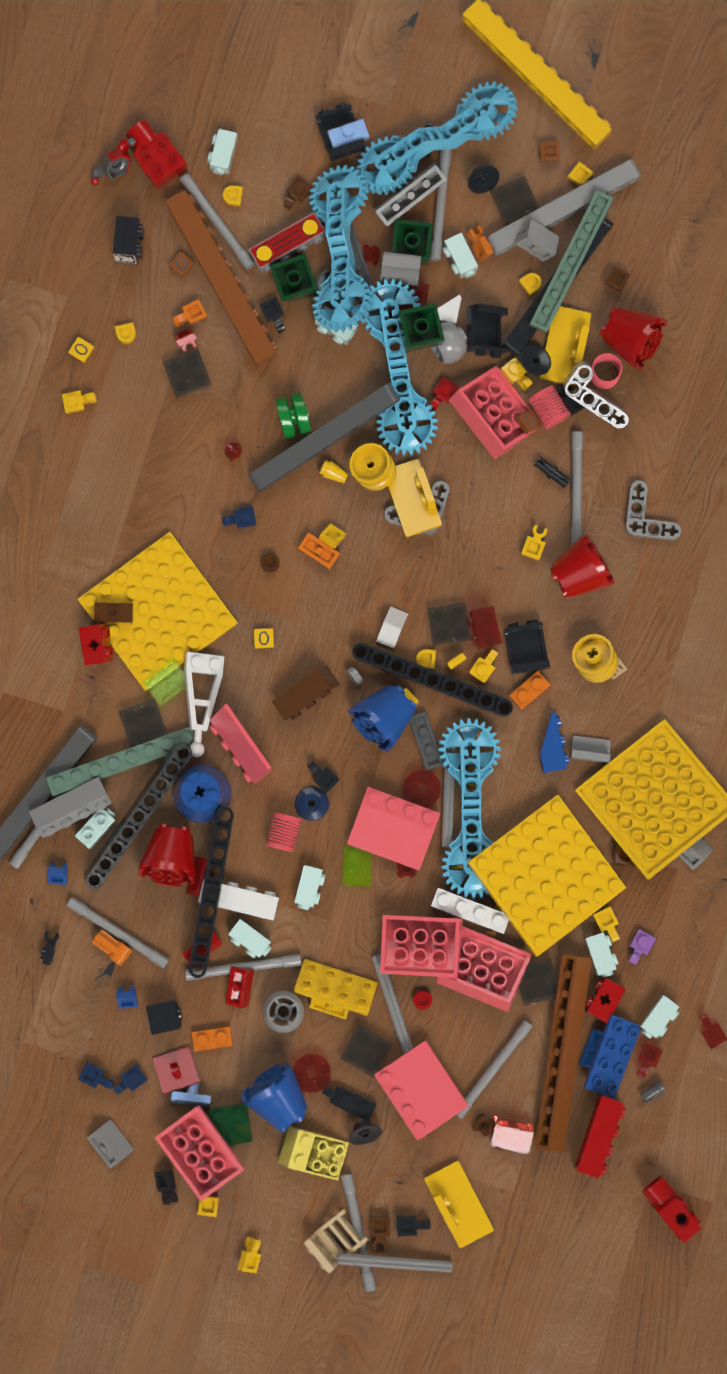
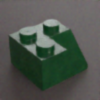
[392,219,433,266]
[270,254,318,302]
[396,303,445,353]
[208,1103,253,1146]

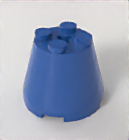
[348,685,417,752]
[173,765,231,823]
[241,1062,307,1133]

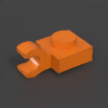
[467,226,493,262]
[173,299,207,327]

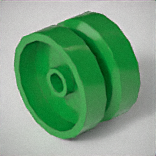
[275,392,311,439]

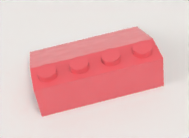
[449,365,543,460]
[209,704,273,784]
[347,787,440,871]
[380,915,463,978]
[437,926,532,1012]
[374,1040,469,1141]
[155,1105,245,1201]

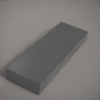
[409,710,444,771]

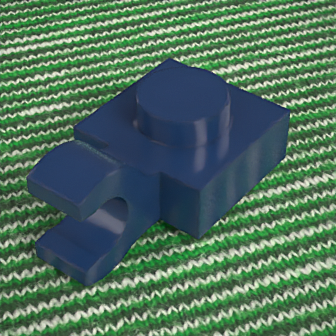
[222,506,257,529]
[78,1062,115,1089]
[113,1064,148,1095]

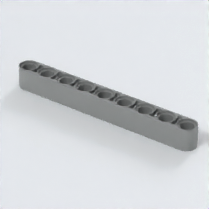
[487,159,642,256]

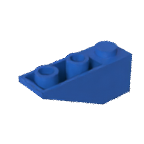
[539,712,569,774]

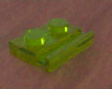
[144,661,185,706]
[343,847,372,887]

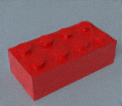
[574,1094,626,1179]

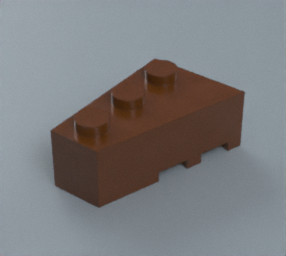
[272,666,340,721]

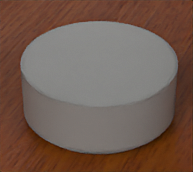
[346,667,363,686]

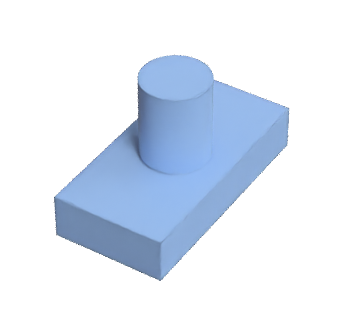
[327,119,369,148]
[171,1083,211,1107]

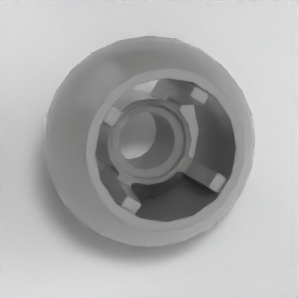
[431,322,467,364]
[262,990,305,1033]

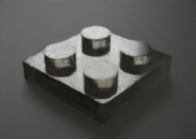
[490,175,540,226]
[163,349,212,398]
[427,602,471,646]
[118,698,168,747]
[519,958,558,1006]
[340,1025,392,1078]

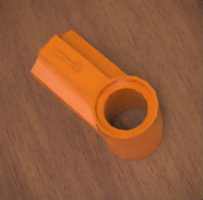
[92,929,133,966]

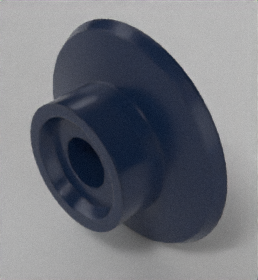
[295,786,329,821]

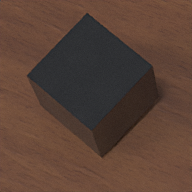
[146,1000,183,1035]

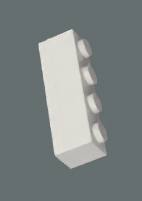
[198,880,279,920]
[430,888,509,934]

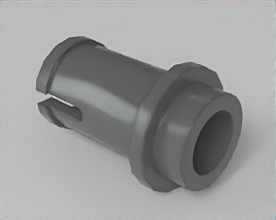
[640,1080,666,1103]

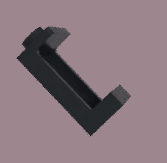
[315,103,366,162]
[466,303,508,358]
[504,620,550,675]

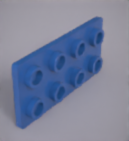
[579,1015,641,1099]

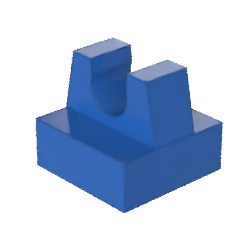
[47,862,68,885]
[116,985,138,1009]

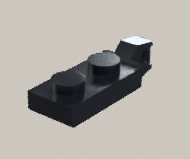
[323,1086,377,1120]

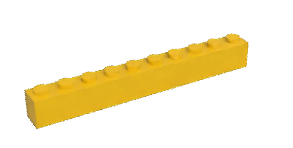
[462,0,612,150]

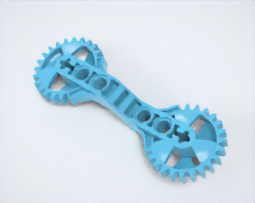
[356,81,518,195]
[309,165,373,333]
[361,279,438,457]
[438,718,501,899]

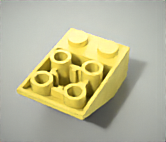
[278,1126,349,1180]

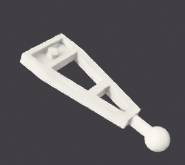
[184,652,224,757]

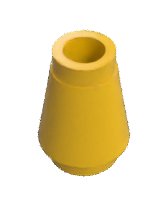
[319,460,349,484]

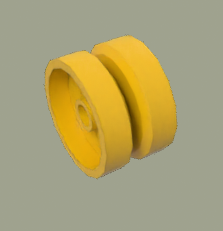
[350,443,396,491]
[572,634,618,683]

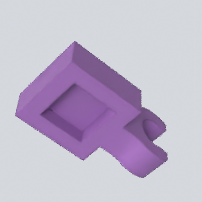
[628,929,656,965]

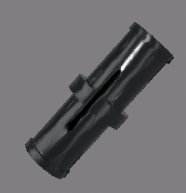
[534,456,571,489]

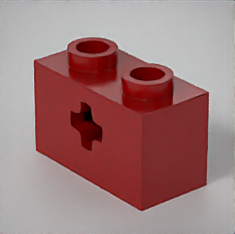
[78,623,114,666]
[585,978,626,1023]

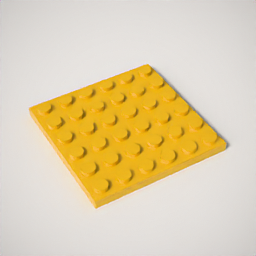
[78,532,238,691]
[575,719,727,880]
[467,795,626,957]

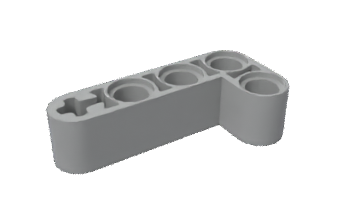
[563,361,629,428]

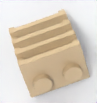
[304,1209,369,1273]

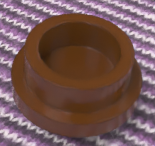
[261,553,280,573]

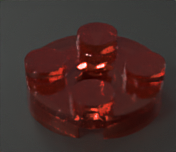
[403,770,441,808]
[293,1054,331,1093]

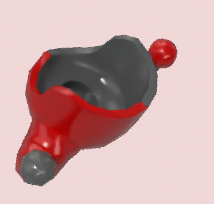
[91,138,136,186]

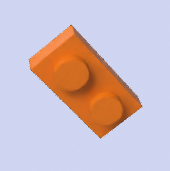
[298,532,340,570]
[509,671,550,710]
[192,1026,233,1052]

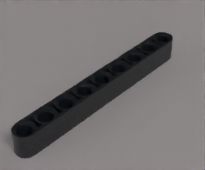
[501,217,614,358]
[352,643,513,717]
[83,742,192,889]
[189,806,234,978]

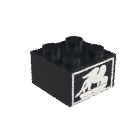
[113,216,145,264]

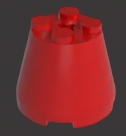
[600,307,667,370]
[550,533,615,598]
[137,824,196,887]

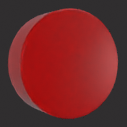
[413,990,432,1010]

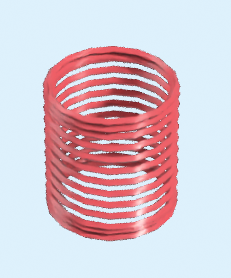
[591,353,622,389]
[528,385,570,429]
[265,812,302,852]

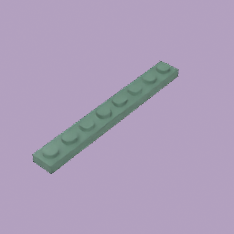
[530,190,614,334]
[46,727,194,797]

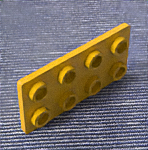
[539,306,591,386]
[388,459,442,537]
[294,959,378,1020]
[424,1161,494,1248]

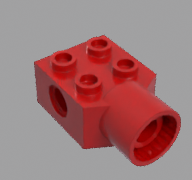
[125,120,187,190]
[642,1175,702,1243]

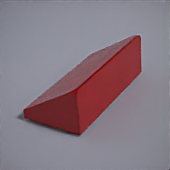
[186,856,208,897]
[182,933,222,964]
[225,966,254,1009]

